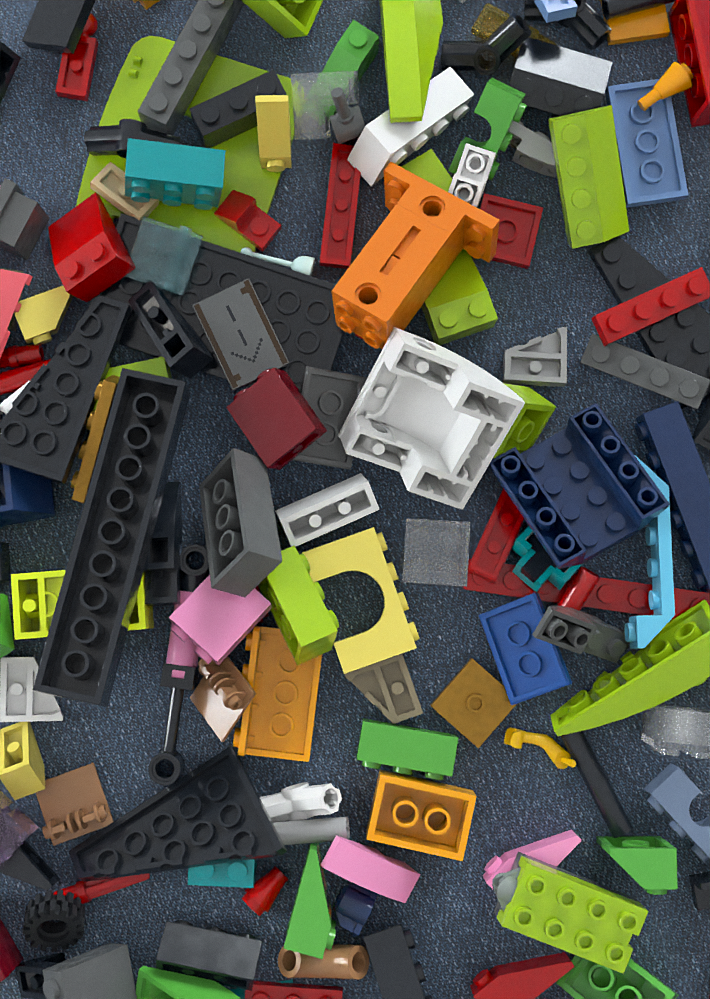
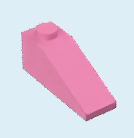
[482,829,582,889]

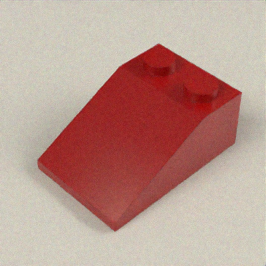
[48,192,136,302]

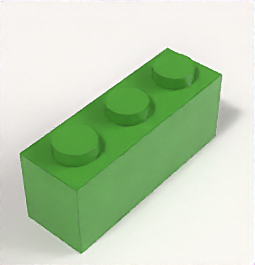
[356,718,458,780]

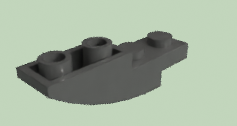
[532,605,629,663]

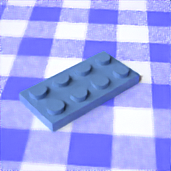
[605,79,688,208]

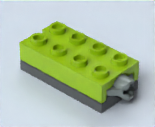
[492,852,649,974]

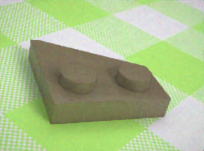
[345,654,423,724]

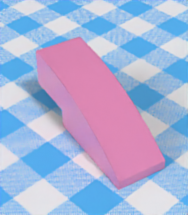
[321,835,421,903]

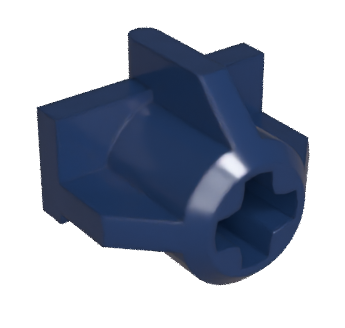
[333,883,378,937]

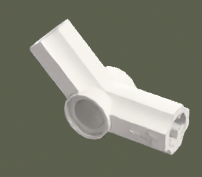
[260,782,342,822]

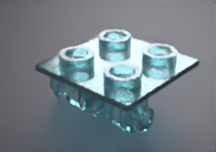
[125,217,203,296]

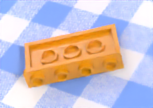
[233,626,322,762]

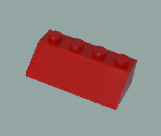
[668,0,710,127]

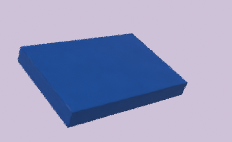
[479,593,572,705]

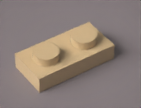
[90,162,159,221]

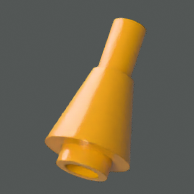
[637,62,693,111]

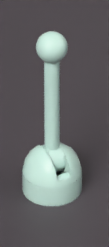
[240,247,315,276]

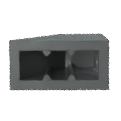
[42,943,137,999]

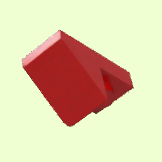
[214,190,282,252]

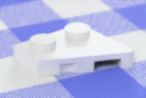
[0,657,63,722]

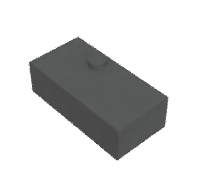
[199,448,282,597]

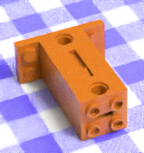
[331,162,500,349]

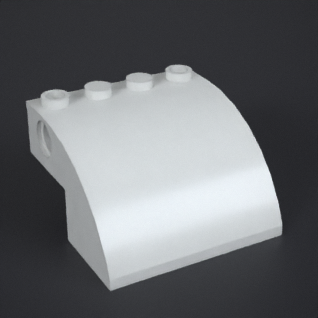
[338,327,525,510]

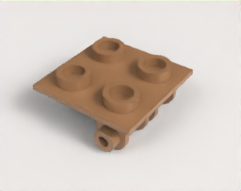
[190,656,256,742]
[36,762,114,846]

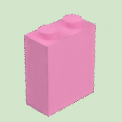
[169,575,271,666]

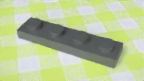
[580,333,710,410]

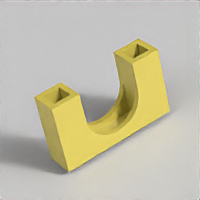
[302,527,420,674]

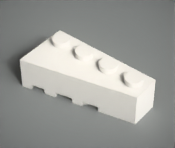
[347,67,474,187]

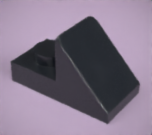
[15,953,66,999]

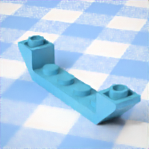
[624,455,675,649]

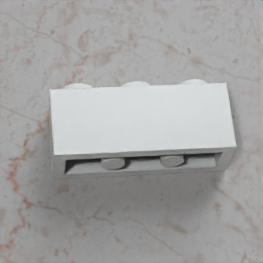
[275,473,380,547]

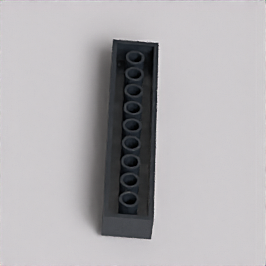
[32,368,190,707]

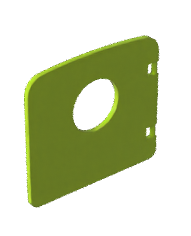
[77,36,308,253]

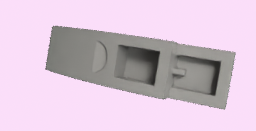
[509,121,557,178]

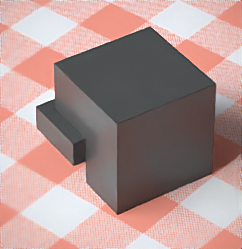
[0,178,50,261]

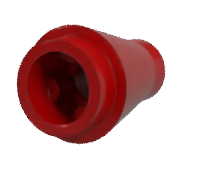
[241,866,289,916]

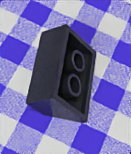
[509,37,612,116]

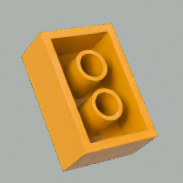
[366,769,477,861]

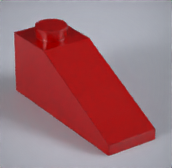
[470,952,575,999]

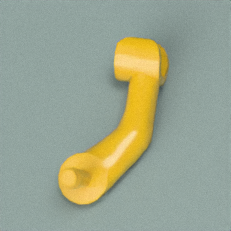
[504,727,576,769]

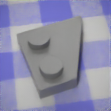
[503,327,567,387]

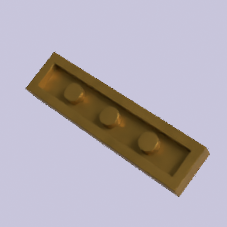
[71,375,120,503]

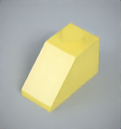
[14,286,73,345]
[0,722,45,800]

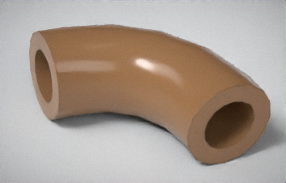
[278,944,369,980]

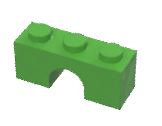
[448,78,527,181]

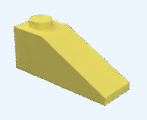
[255,95,292,172]

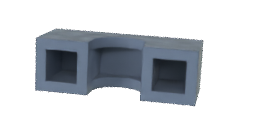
[643,763,710,863]

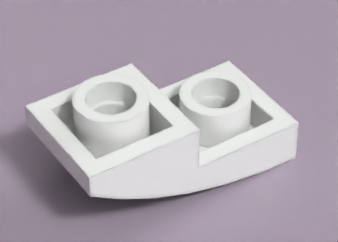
[448,143,497,207]

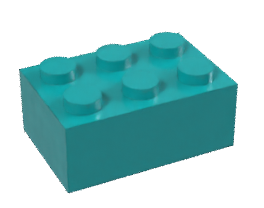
[125,138,225,210]

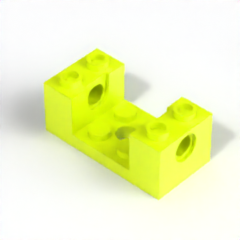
[11,570,154,640]

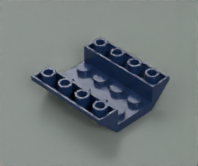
[489,403,670,569]

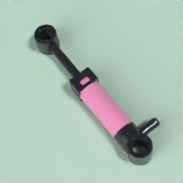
[148,544,210,785]

